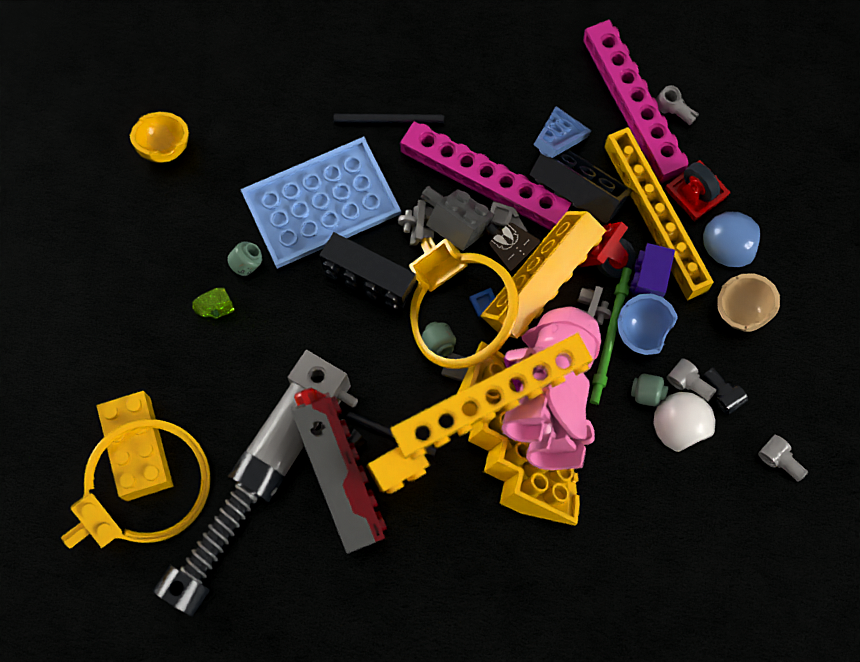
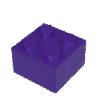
[629,243,675,299]

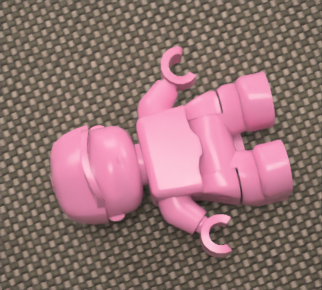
[502,307,601,470]

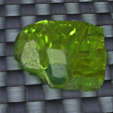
[193,287,235,319]

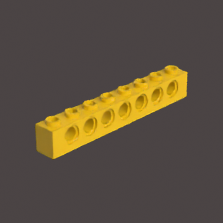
[605,127,714,301]
[390,332,593,460]

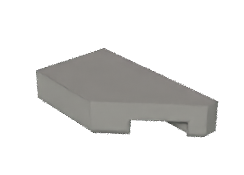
[490,201,527,232]

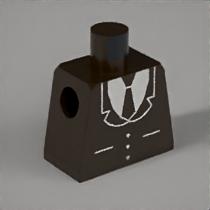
[484,222,541,277]

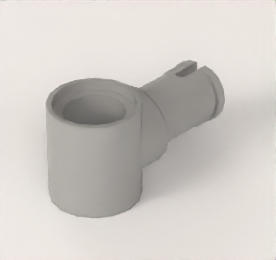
[656,86,698,125]
[667,359,716,401]
[758,435,808,482]

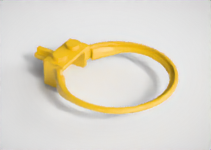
[409,237,519,369]
[61,419,210,549]

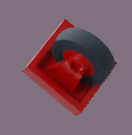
[665,160,730,221]
[578,222,636,279]

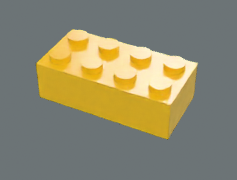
[97,391,173,501]
[366,447,429,494]

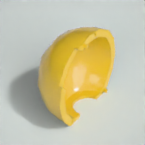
[129,112,189,163]

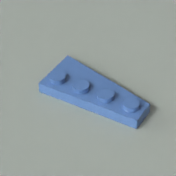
[534,107,591,158]

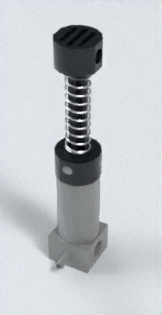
[153,350,358,616]

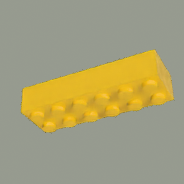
[480,211,606,338]

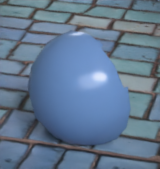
[703,212,760,267]
[617,293,678,355]

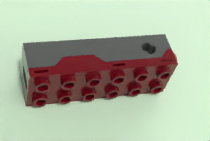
[291,387,387,553]

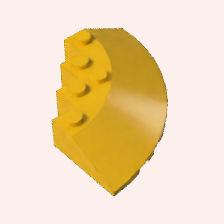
[457,341,579,526]

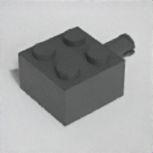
[421,186,495,251]

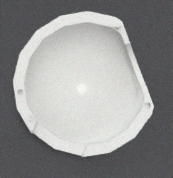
[653,392,716,452]

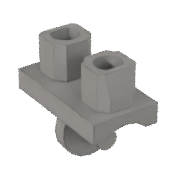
[398,200,434,246]
[578,286,612,325]

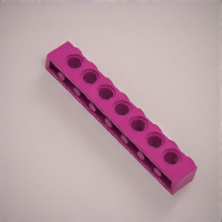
[583,20,688,184]
[400,122,572,230]

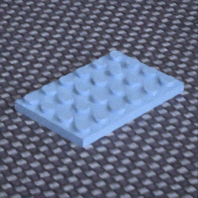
[241,137,401,269]

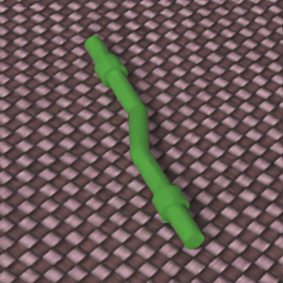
[589,268,632,404]

